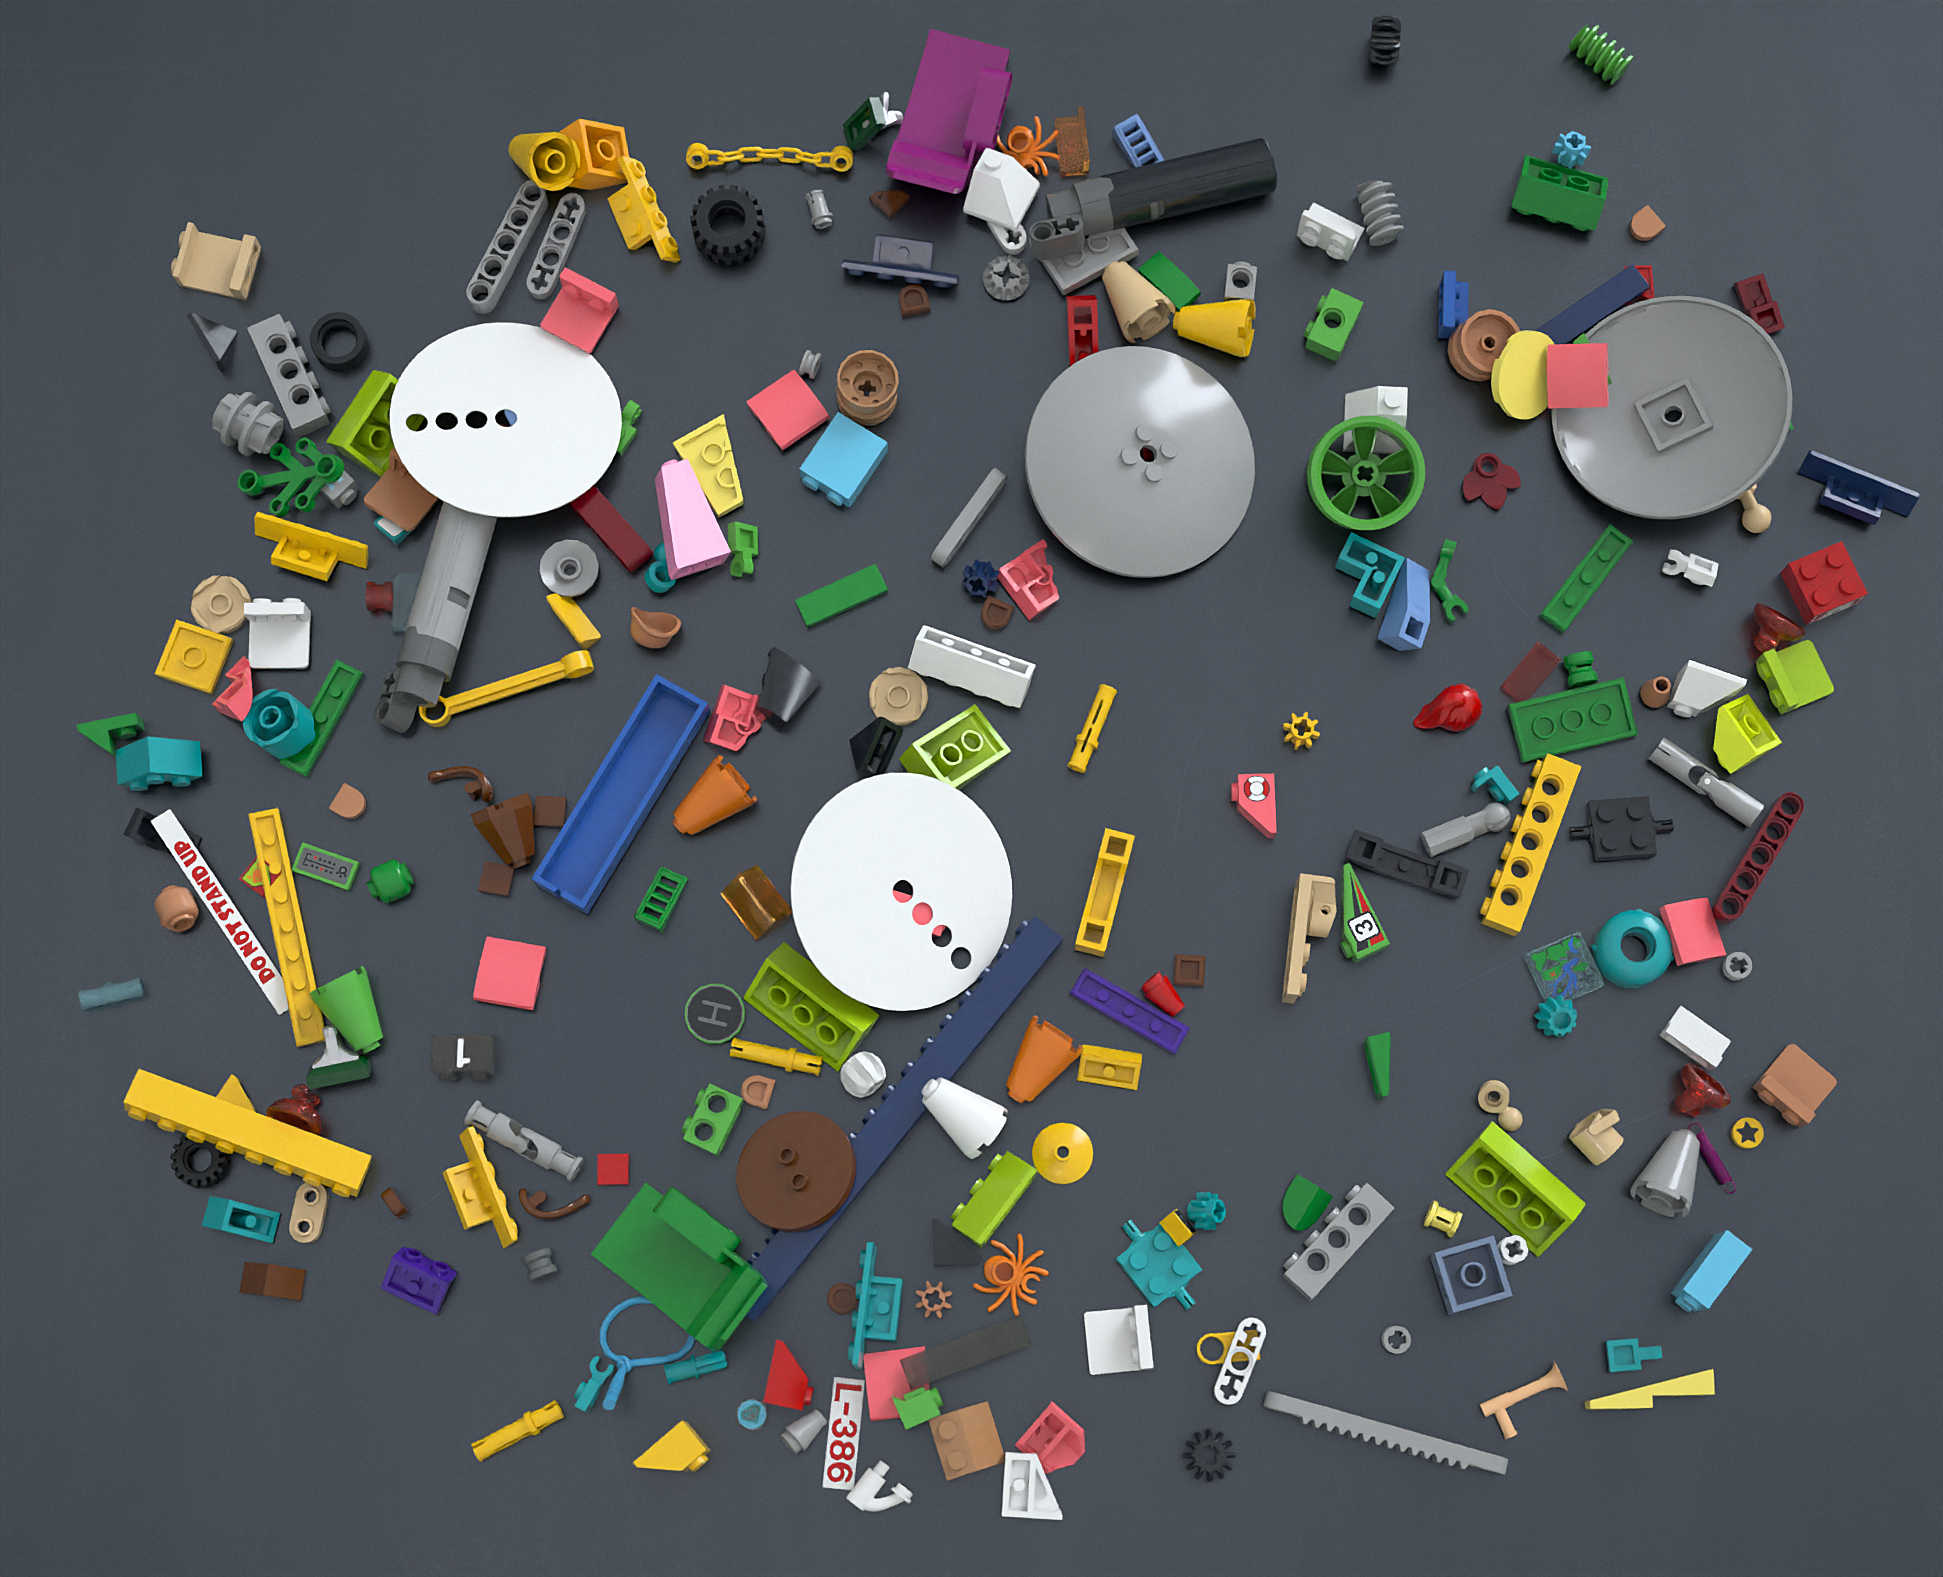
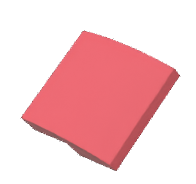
[1547,343,1609,408]
[746,369,830,451]
[1659,898,1726,966]
[473,937,546,1010]
[864,1346,930,1421]

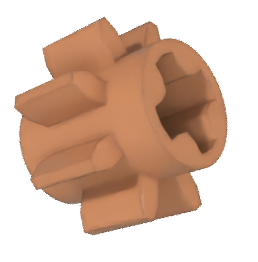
[915,1281,952,1319]

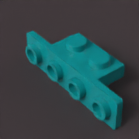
[848,1242,904,1370]

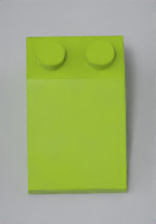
[899,704,1011,790]

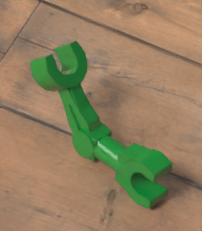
[1430,539,1469,623]

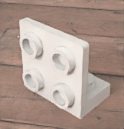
[1297,202,1365,261]
[1084,1305,1153,1375]

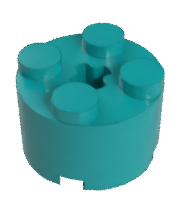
[243,689,315,759]

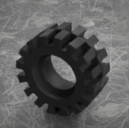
[170,1136,231,1188]

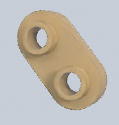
[289,1183,329,1243]

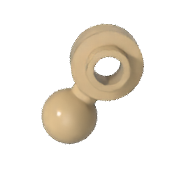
[1478,1080,1523,1132]

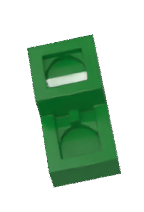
[1138,251,1201,312]

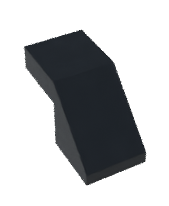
[123,808,201,858]

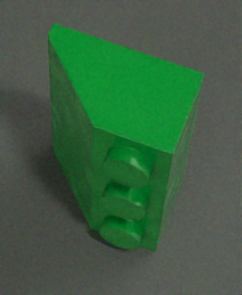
[1511,155,1609,231]

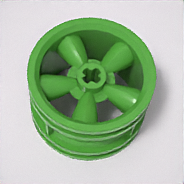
[1307,416,1425,530]

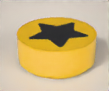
[1731,1117,1764,1149]

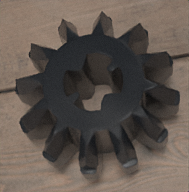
[1370,16,1401,65]
[1182,1428,1236,1482]

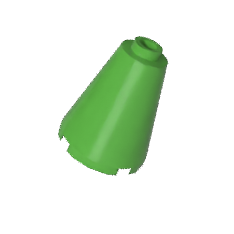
[309,966,383,1054]

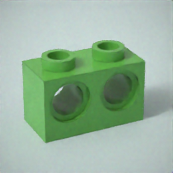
[681,1083,744,1157]

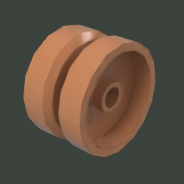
[1448,309,1520,382]

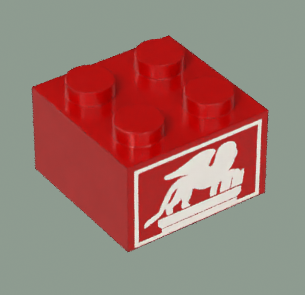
[1780,541,1868,625]

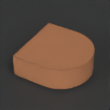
[1629,205,1666,241]
[329,783,366,819]
[741,1075,776,1110]

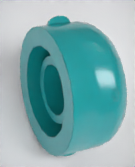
[1591,909,1675,988]

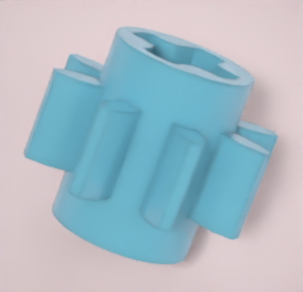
[1552,131,1591,168]

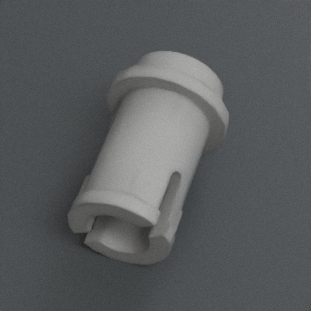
[805,190,833,229]

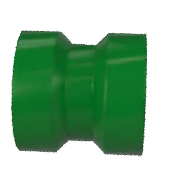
[1563,651,1598,688]

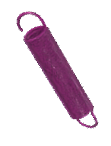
[1689,1123,1736,1194]

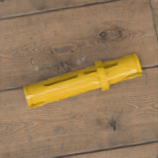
[1067,684,1117,773]
[730,1037,823,1076]
[471,1400,564,1462]

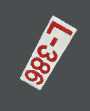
[823,1377,865,1490]

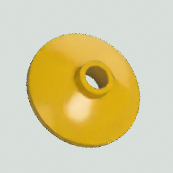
[1032,1123,1093,1184]

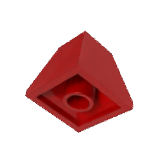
[763,1340,814,1411]

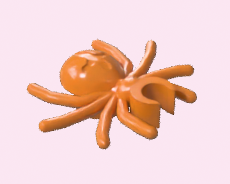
[996,116,1060,176]
[973,1234,1049,1316]

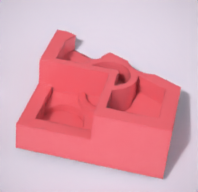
[997,539,1059,621]
[211,656,253,722]
[703,685,766,751]

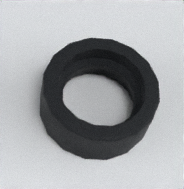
[310,312,369,371]

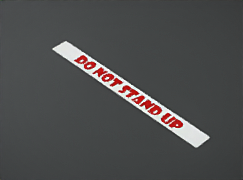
[151,809,289,1015]

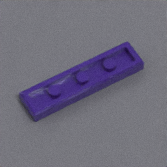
[1069,967,1190,1055]

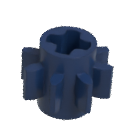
[962,559,999,598]

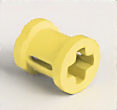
[1423,1200,1463,1238]

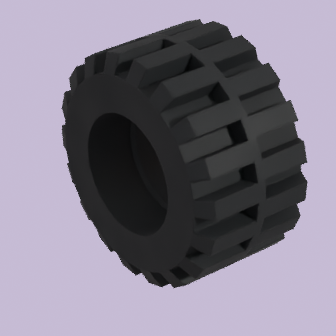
[691,185,765,265]

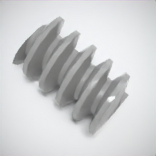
[1355,180,1404,246]

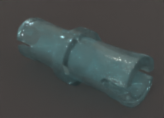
[78,978,144,1010]

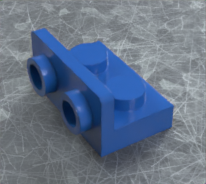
[1438,270,1469,338]

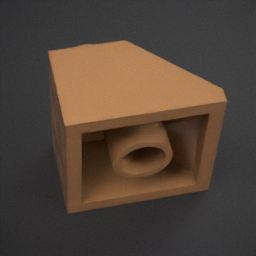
[928,1401,1005,1481]

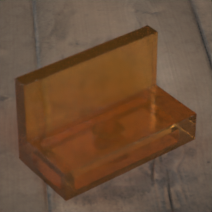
[1054,106,1090,176]
[720,865,793,940]

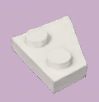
[1001,1452,1062,1520]

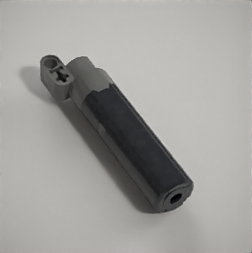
[1029,138,1277,260]

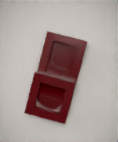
[1733,273,1785,334]

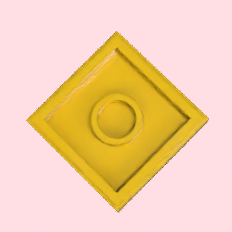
[155,619,234,695]

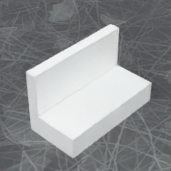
[1659,1006,1731,1071]

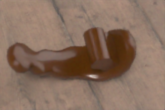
[428,766,493,803]
[518,1188,590,1219]

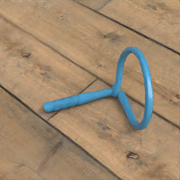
[599,1296,696,1410]

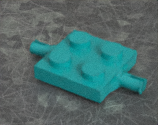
[1115,1219,1202,1310]

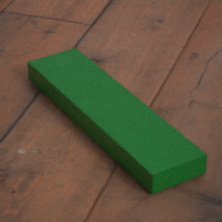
[1539,524,1634,634]
[279,659,365,778]

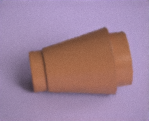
[1640,676,1671,708]

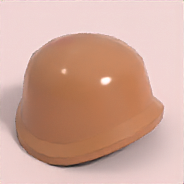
[630,607,681,648]

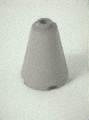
[1630,1129,1700,1218]

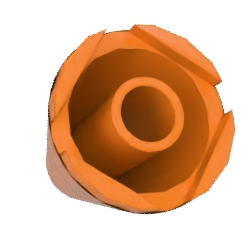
[672,755,757,835]
[1006,1015,1084,1103]

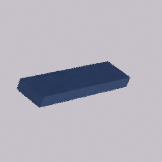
[1536,264,1650,344]

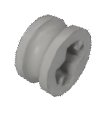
[799,350,822,379]
[1722,952,1752,981]
[1381,1325,1411,1354]

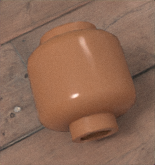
[154,885,199,932]

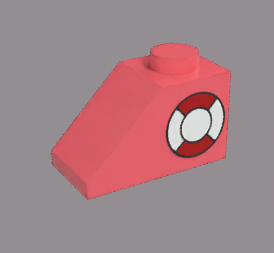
[1231,773,1277,838]

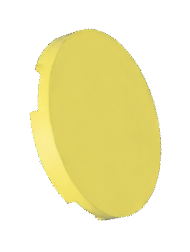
[1491,330,1554,420]

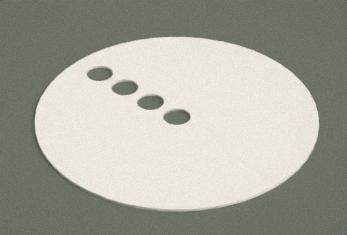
[390,323,622,517]
[790,773,1012,1011]

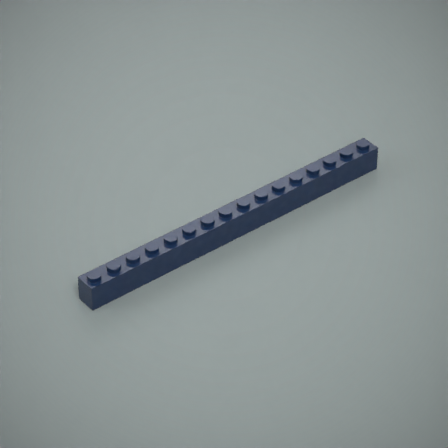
[746,916,1063,1323]

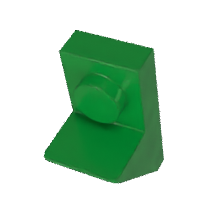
[76,713,145,758]

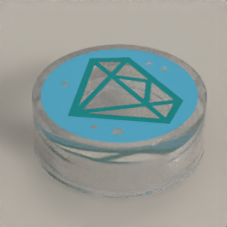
[736,1399,768,1430]

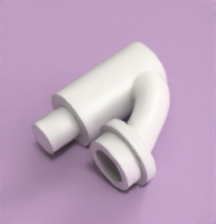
[846,1460,913,1512]

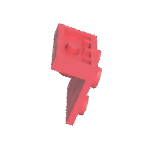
[540,267,619,353]

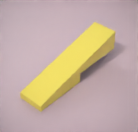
[1585,1369,1715,1409]

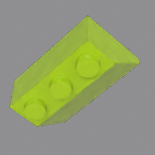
[326,370,425,478]
[950,1151,1037,1249]

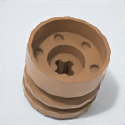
[836,350,899,426]

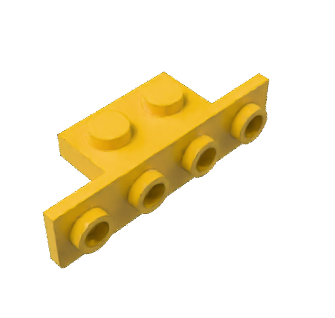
[607,156,681,263]
[254,512,368,581]
[443,1126,518,1249]

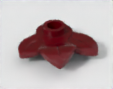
[1463,453,1521,510]

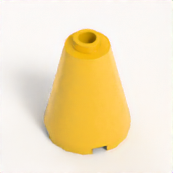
[509,132,581,191]
[1173,299,1256,357]

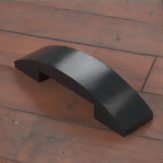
[1346,829,1469,898]

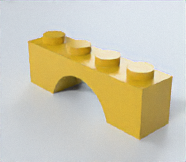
[1074,828,1135,957]

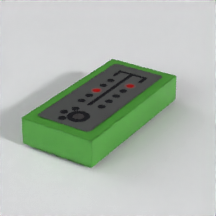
[292,842,360,891]

